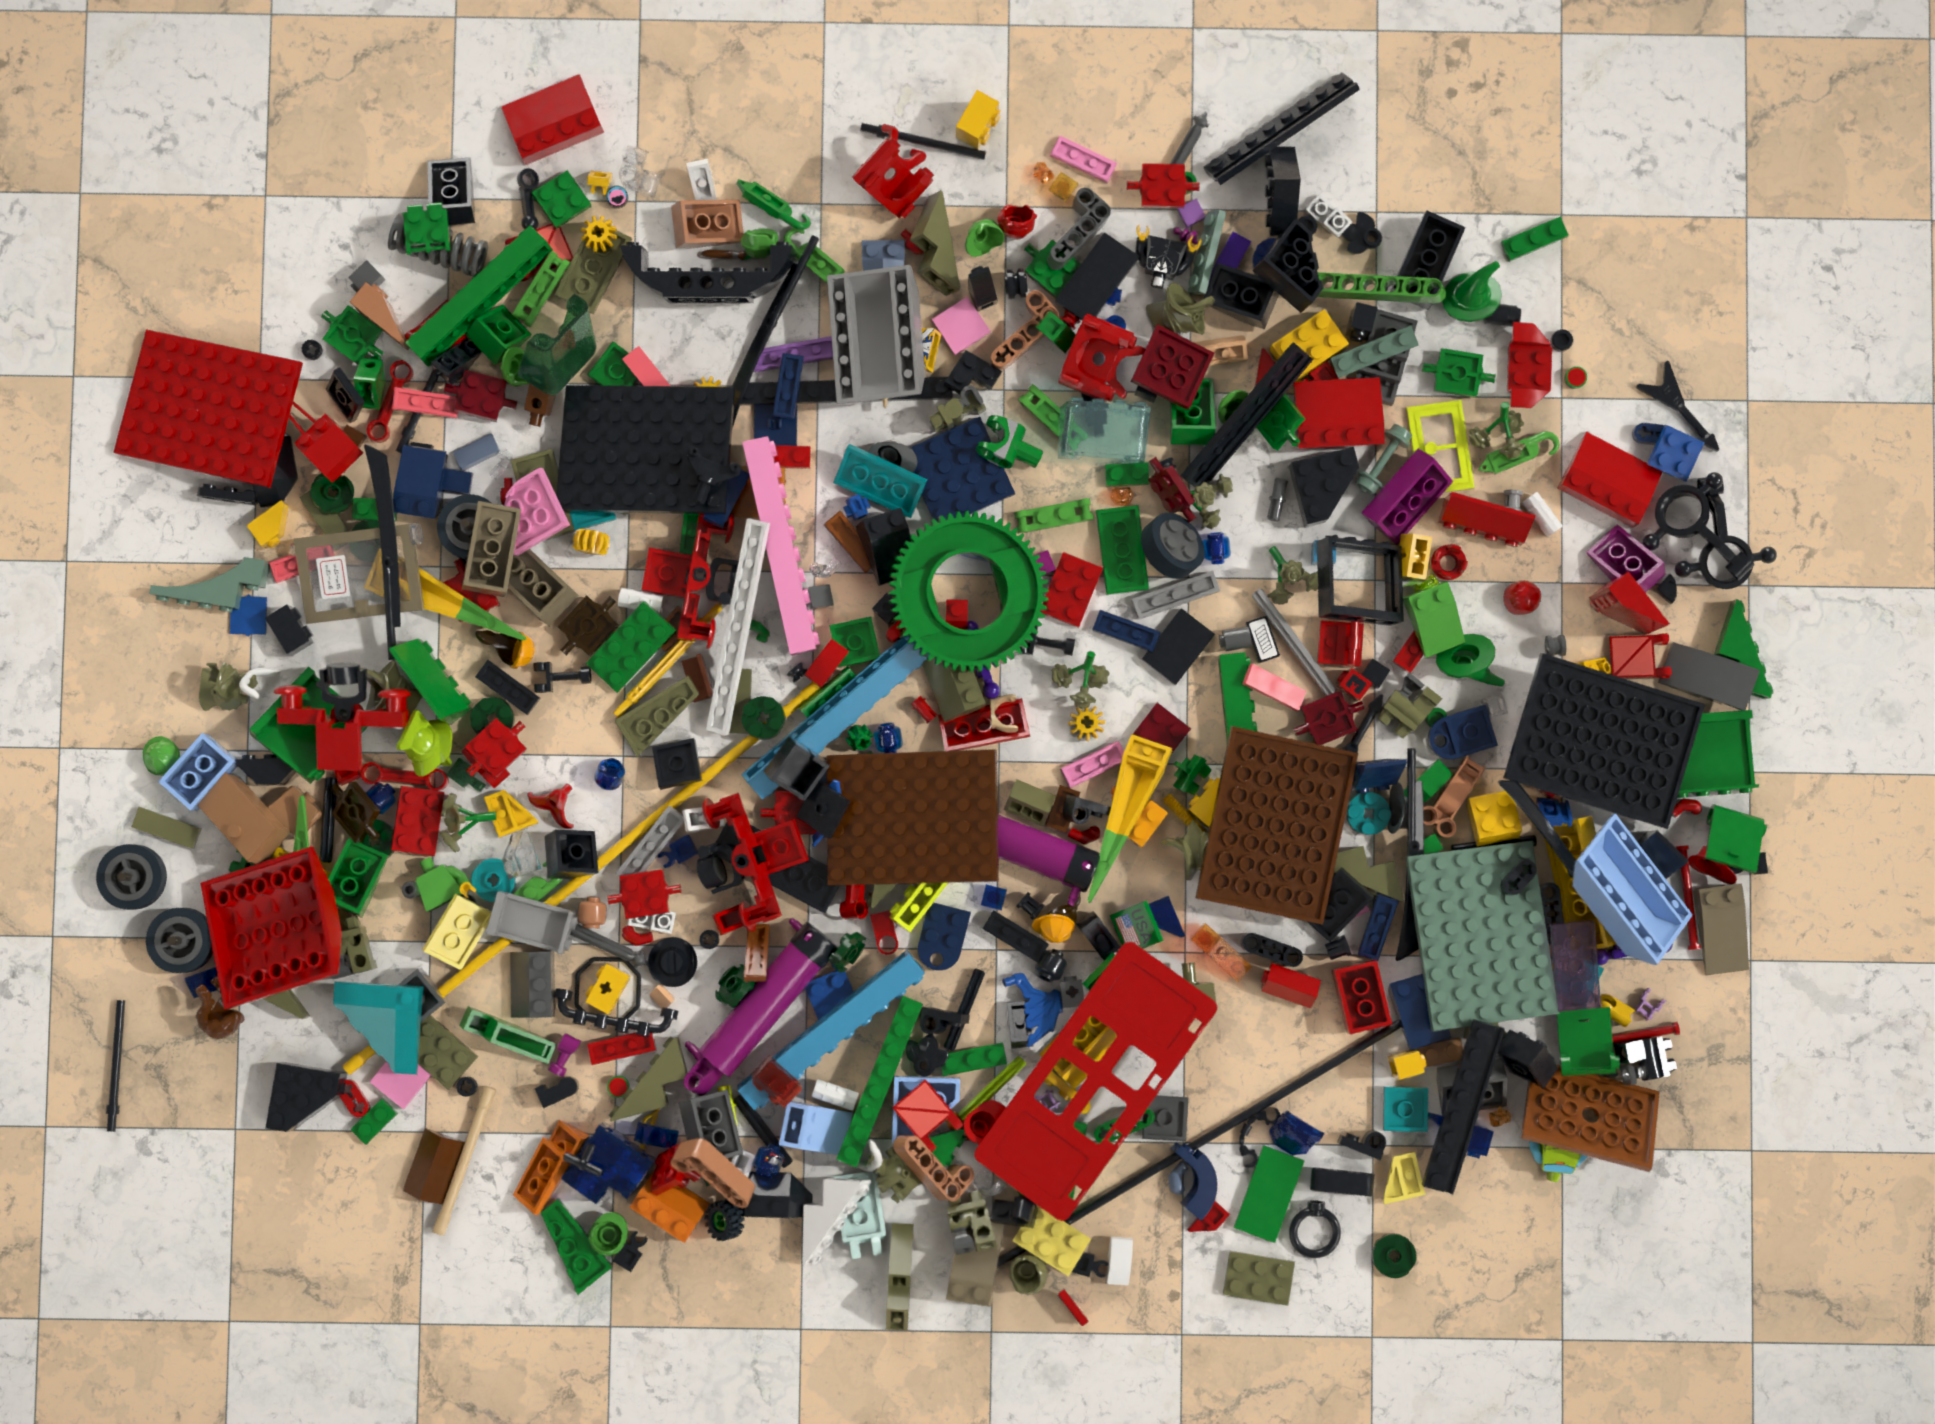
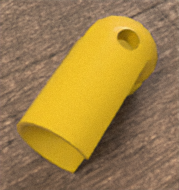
[1596,994,1635,1028]

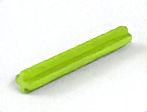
[958,1056,1026,1122]

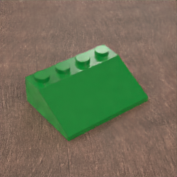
[389,638,472,725]

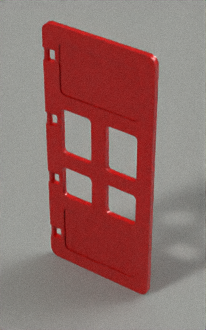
[974,942,1218,1221]

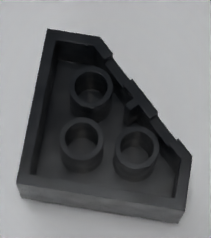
[1265,147,1301,236]
[1252,218,1323,313]
[1288,447,1359,528]
[265,1062,348,1132]

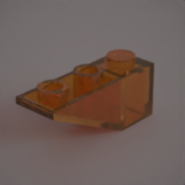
[1189,923,1252,982]

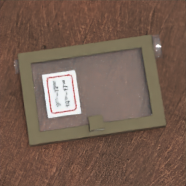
[290,523,425,624]

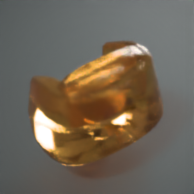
[1033,162,1054,184]
[1110,487,1133,506]
[1489,1107,1512,1127]

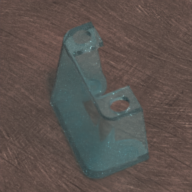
[1058,397,1151,463]

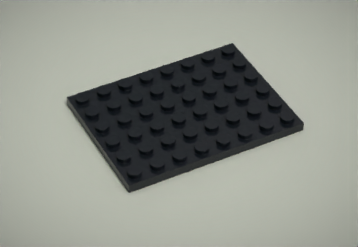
[556,385,735,515]
[1503,653,1705,829]

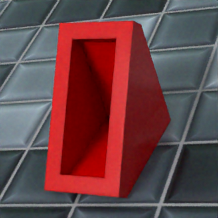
[712,904,743,935]

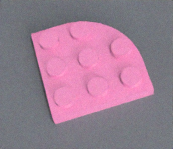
[504,468,570,556]

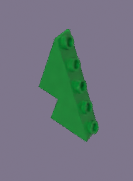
[1714,599,1773,699]

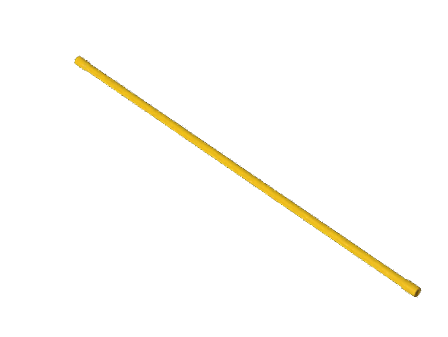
[342,682,821,1075]

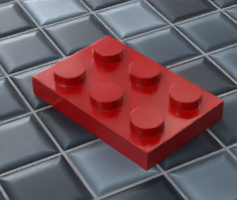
[1040,552,1103,628]
[391,786,445,856]

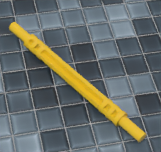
[613,603,722,718]

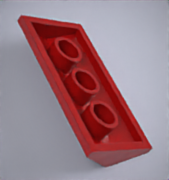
[938,698,1030,751]

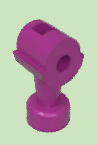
[548,1033,581,1077]

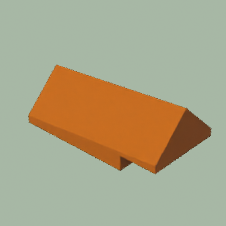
[513,1120,590,1215]

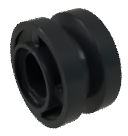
[1004,268,1028,299]

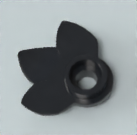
[1342,212,1382,254]
[906,1034,949,1077]

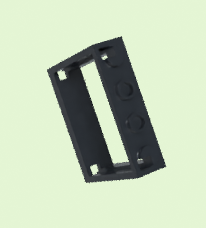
[1317,535,1404,626]

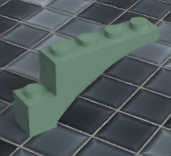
[149,557,270,613]

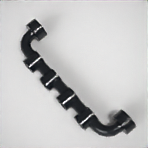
[554,988,679,1037]

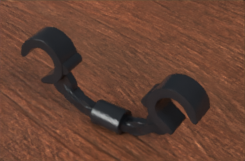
[1239,1107,1280,1168]

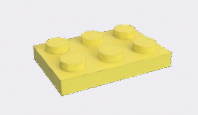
[422,893,492,970]
[1013,1205,1091,1277]

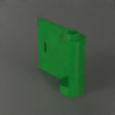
[1705,804,1767,874]
[1557,1007,1620,1076]

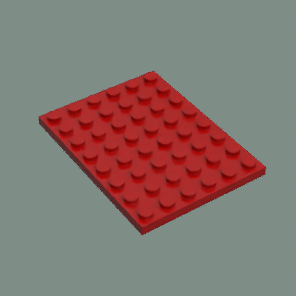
[113,329,303,488]

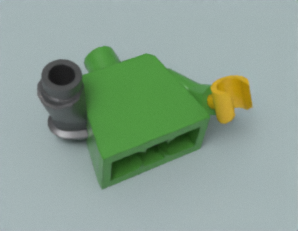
[402,857,476,912]

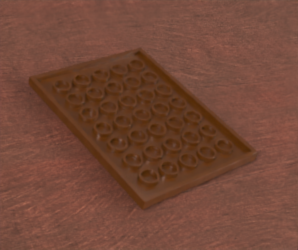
[1195,726,1358,925]
[827,749,999,886]

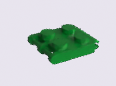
[403,202,451,255]

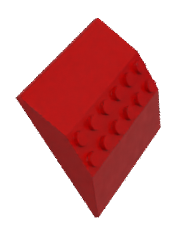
[200,846,342,1010]

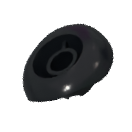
[648,937,698,987]

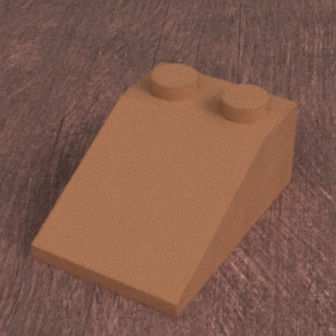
[671,199,744,249]
[350,282,409,351]

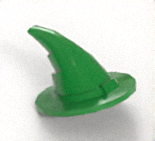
[1442,261,1502,322]
[1436,634,1505,687]

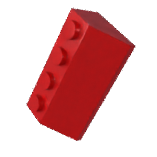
[1438,492,1536,547]

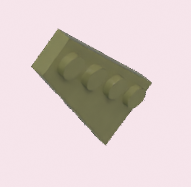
[615,675,700,757]

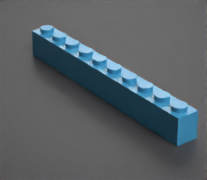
[741,636,927,800]
[737,949,925,1110]

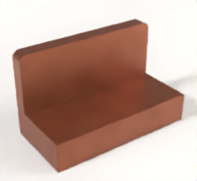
[681,653,713,703]

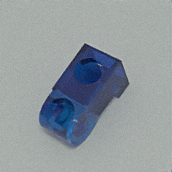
[634,1121,679,1148]

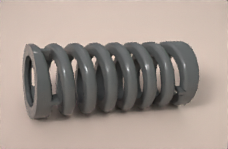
[388,213,488,277]

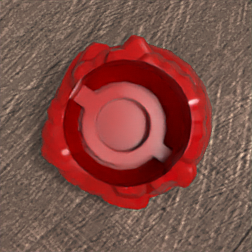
[997,204,1037,240]

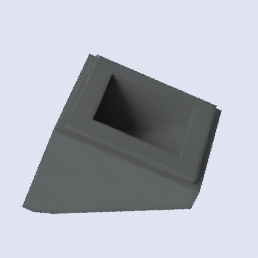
[808,584,834,610]

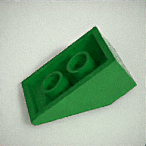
[1170,378,1216,445]
[328,838,388,918]

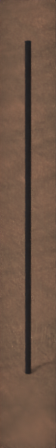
[998,1020,1401,1268]

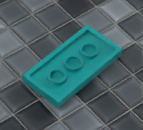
[833,444,928,518]

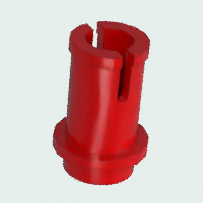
[911,696,937,724]

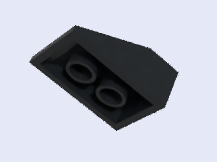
[428,158,475,225]
[1203,263,1279,330]
[855,508,912,586]

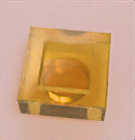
[1049,172,1079,202]

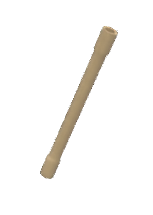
[432,1086,496,1236]

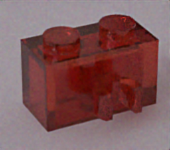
[751,1055,802,1108]

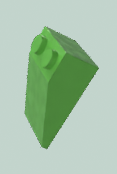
[1403,582,1465,658]

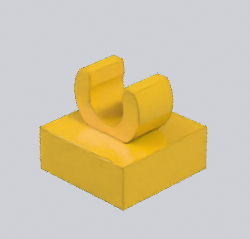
[587,170,612,195]

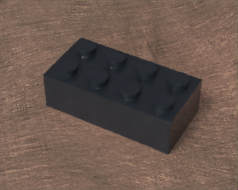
[1390,210,1466,310]

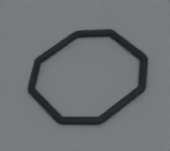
[574,957,641,1023]

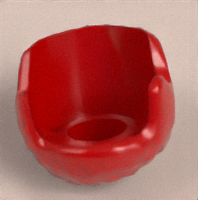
[1503,580,1541,615]

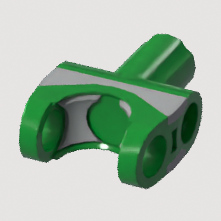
[976,415,1043,469]

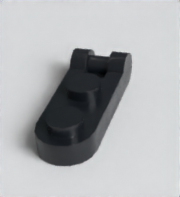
[197,484,259,505]

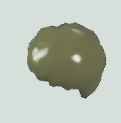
[1009,1255,1049,1295]

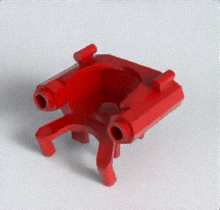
[852,124,934,219]
[1058,313,1145,403]

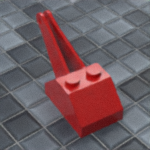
[289,401,364,483]

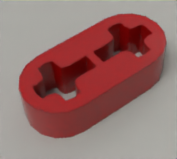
[340,1079,370,1117]

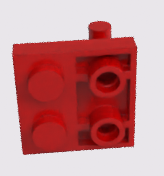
[1317,620,1364,667]

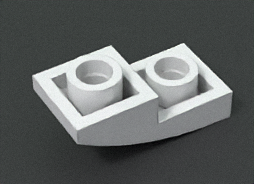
[1304,194,1352,238]
[627,911,676,934]
[1106,1237,1133,1285]

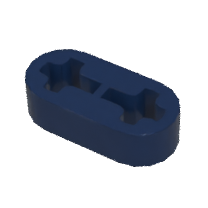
[1632,423,1664,445]

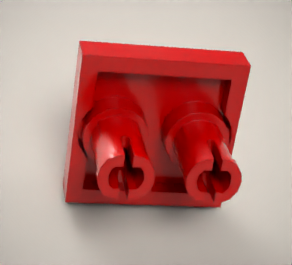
[650,1141,701,1196]

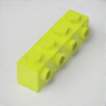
[889,883,948,932]

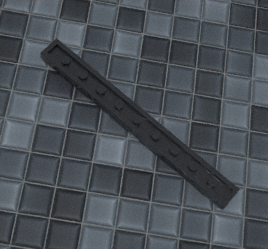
[740,377,953,406]

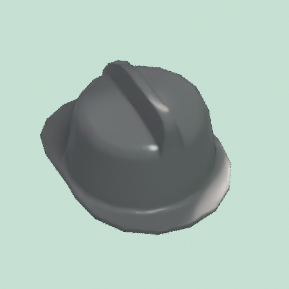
[868,440,918,472]
[1387,782,1407,834]

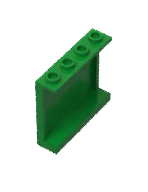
[249,666,368,784]
[1677,710,1759,798]

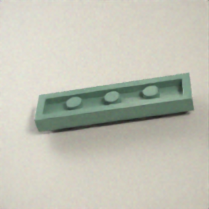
[1187,209,1226,295]
[1330,325,1419,378]

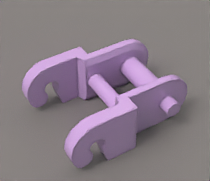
[1634,988,1666,1021]
[1035,1090,1060,1109]

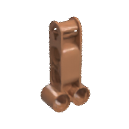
[1423,755,1486,838]

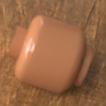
[578,897,607,929]

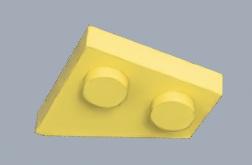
[1383,1151,1425,1204]

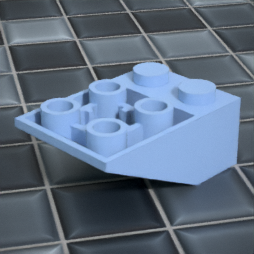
[779,1100,853,1155]

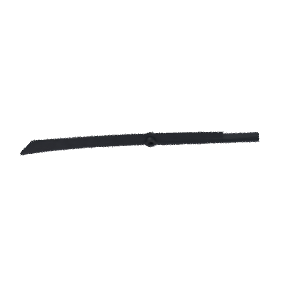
[732,235,819,429]
[364,444,401,660]
[1395,748,1424,961]
[1498,780,1576,878]

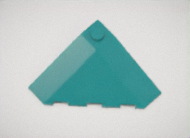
[333,981,423,1075]

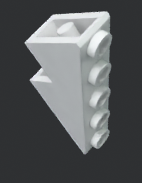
[803,1178,871,1265]

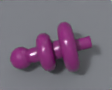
[1173,227,1199,247]

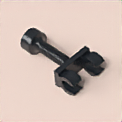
[1020,626,1075,656]
[533,662,592,693]

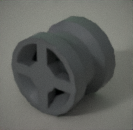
[1545,635,1566,656]

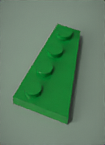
[541,1198,613,1295]

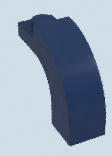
[1170,1142,1217,1221]

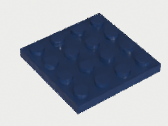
[910,416,1016,523]

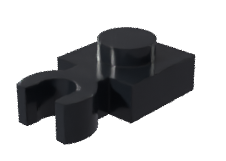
[612,1231,648,1273]
[1072,1252,1109,1278]

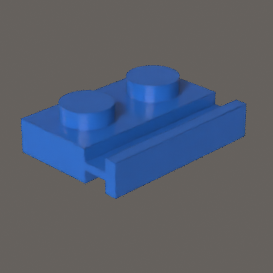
[1536,797,1573,827]

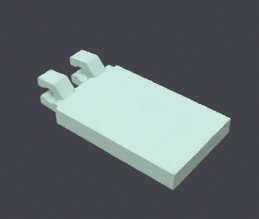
[833,1171,886,1259]

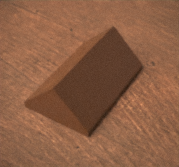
[403,1128,465,1205]

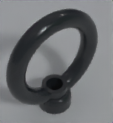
[1289,1200,1341,1258]

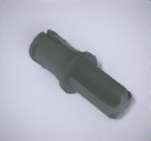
[1267,478,1288,522]

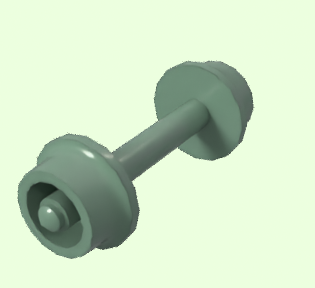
[1355,424,1412,495]

